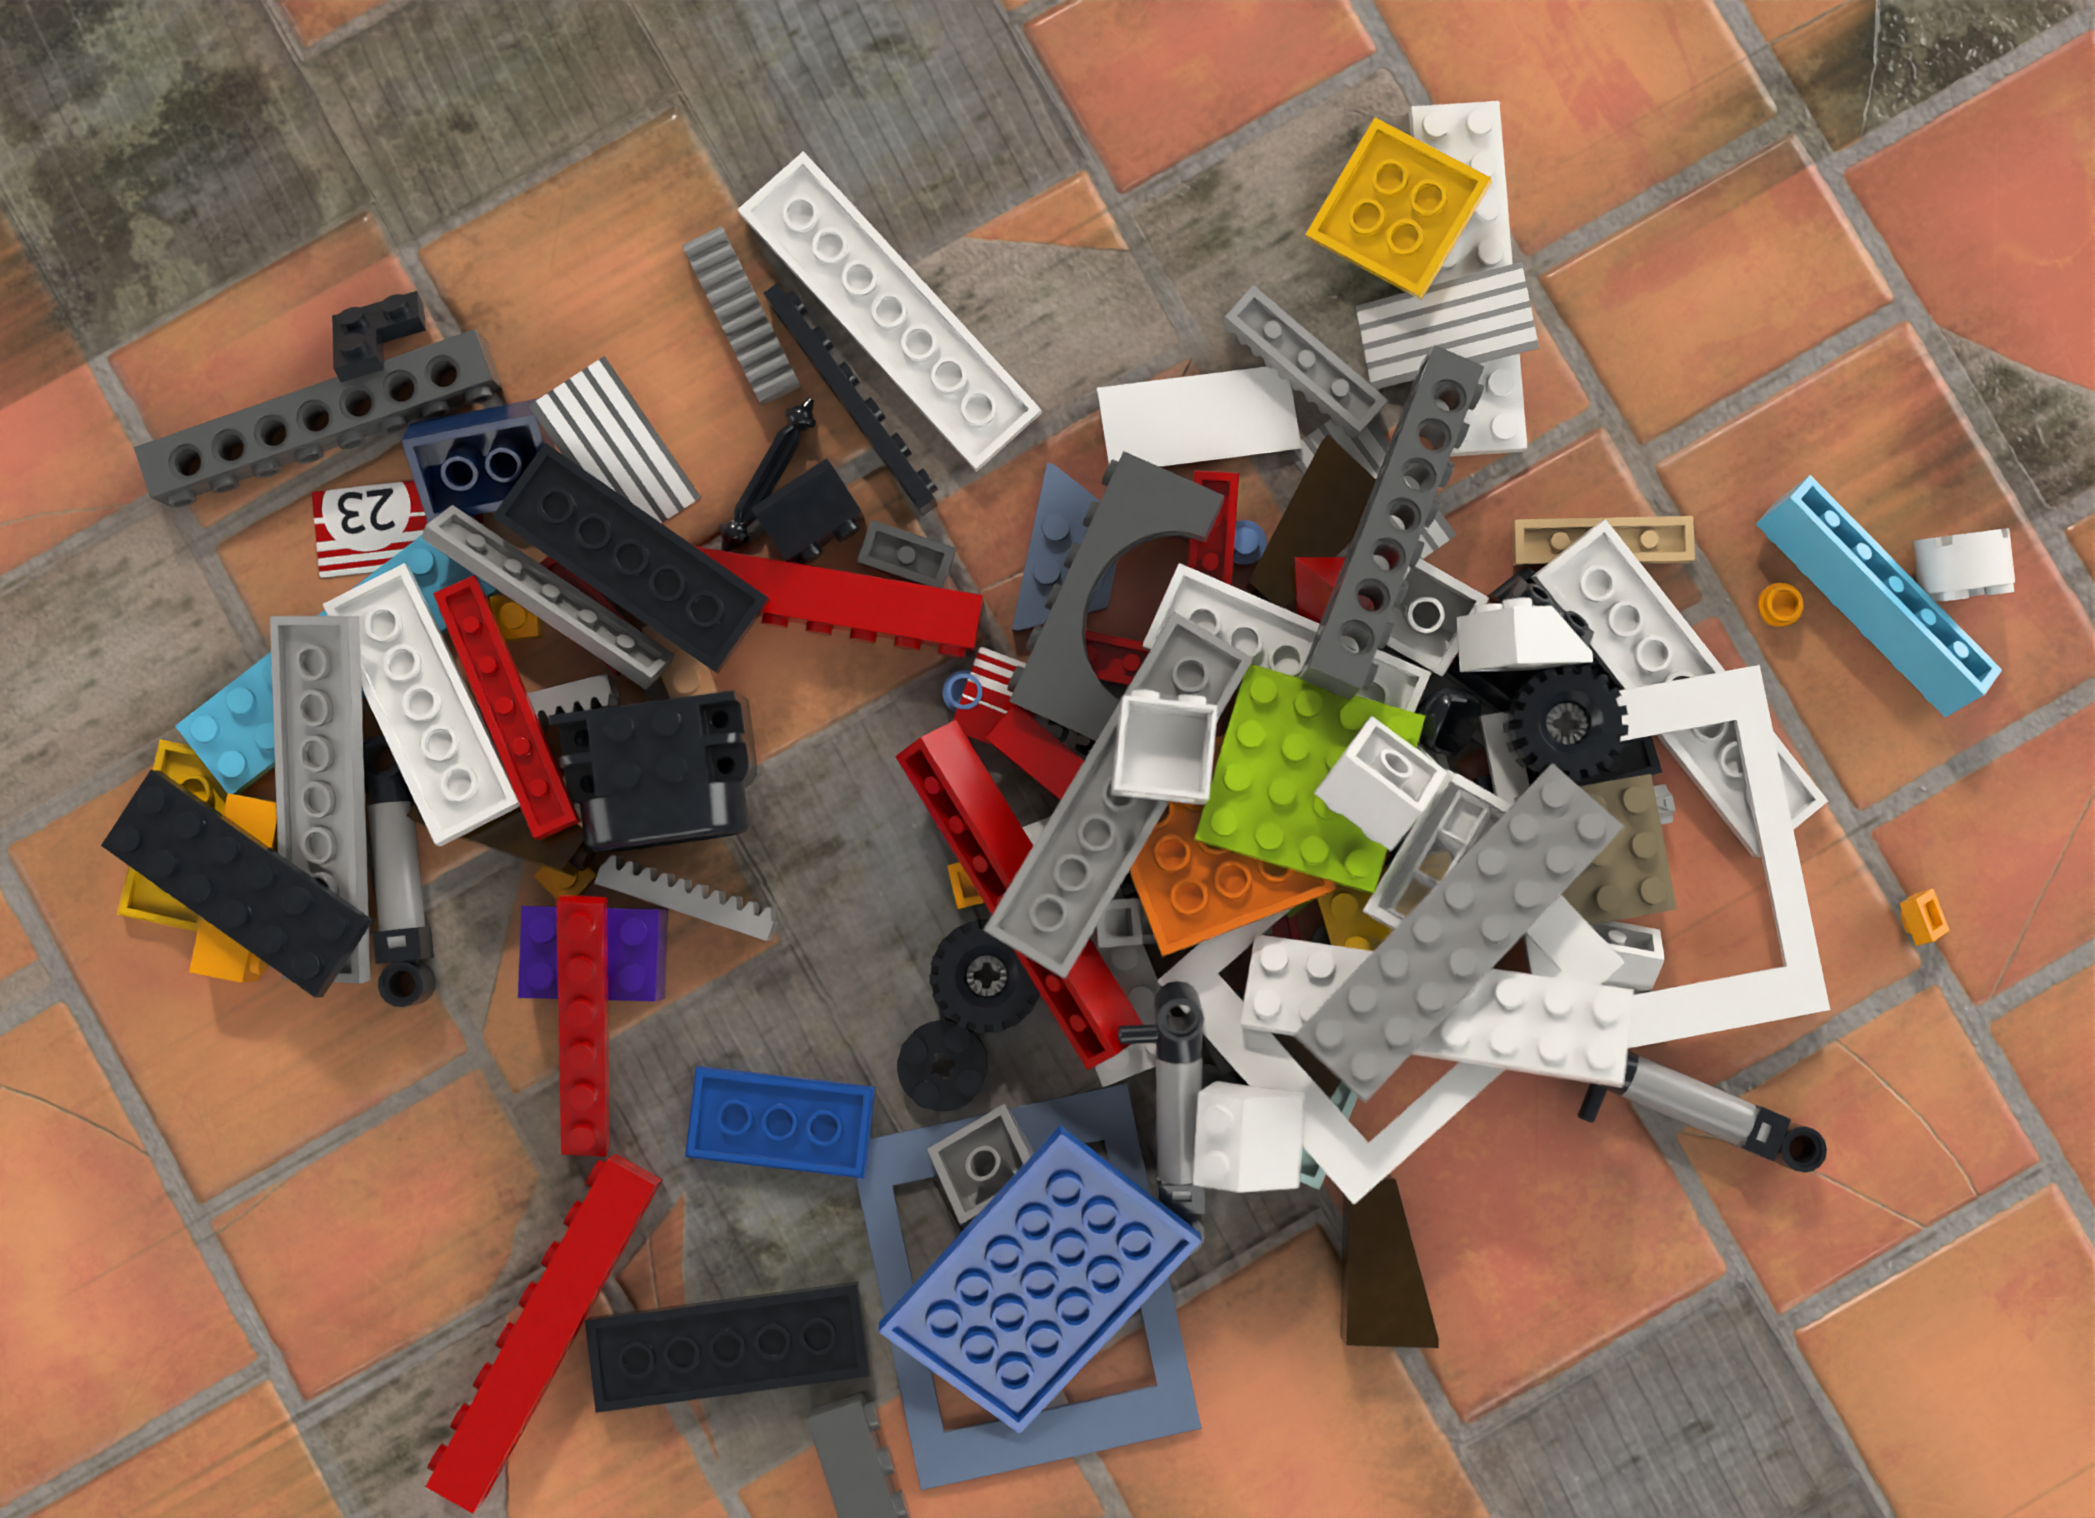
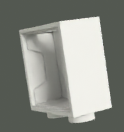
[1110,690,1217,805]

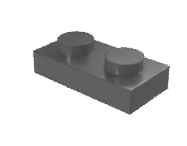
[857,520,957,588]

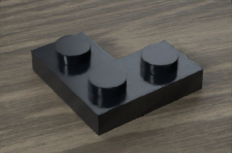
[332,291,426,382]

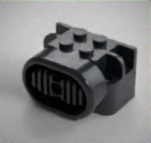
[549,690,757,853]

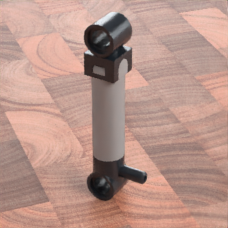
[363,735,436,1007]
[1118,981,1205,1255]
[1577,1050,1827,1173]

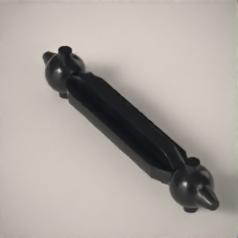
[719,398,816,552]

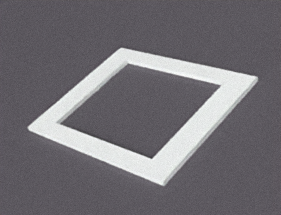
[1479,665,1830,1048]
[1158,747,1625,1204]

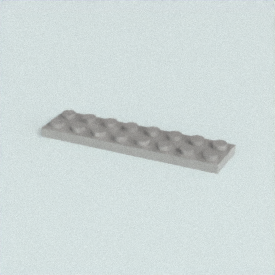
[984,612,1254,979]
[270,616,371,984]
[1294,763,1625,1103]

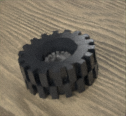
[1503,664,1629,781]
[929,919,1040,1034]

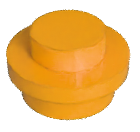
[1757,583,1804,628]

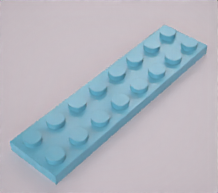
[175,516,500,795]

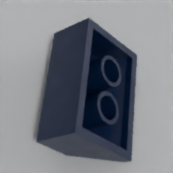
[401,398,555,523]

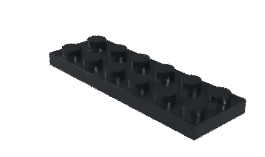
[492,443,770,674]
[101,769,373,998]
[585,1281,870,1413]

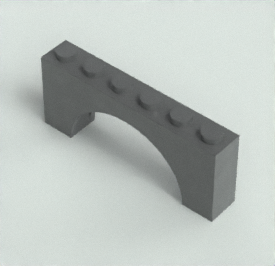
[1007,451,1225,741]

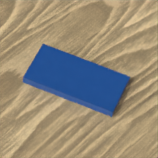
[685,1066,876,1179]

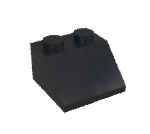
[750,458,865,565]

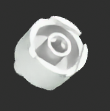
[1912,528,2015,601]

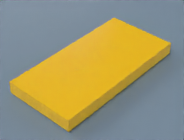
[117,739,244,932]

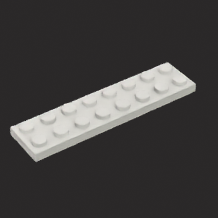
[1409,101,1527,457]
[737,151,1042,472]
[1531,519,1828,858]
[1240,934,1634,1087]

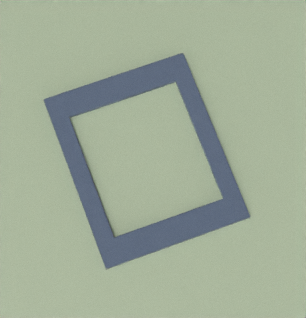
[856,1083,1201,1490]

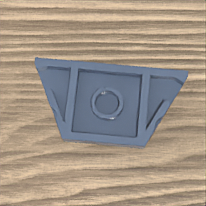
[1012,463,1117,633]

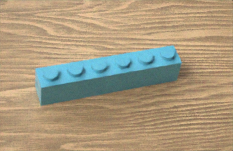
[1756,475,2002,718]

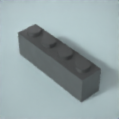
[807,1391,910,1518]

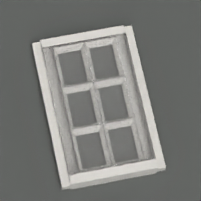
[1363,769,1512,930]

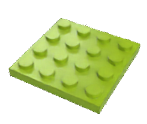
[1194,664,1425,894]

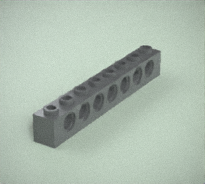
[134,329,503,508]
[1299,345,1484,700]

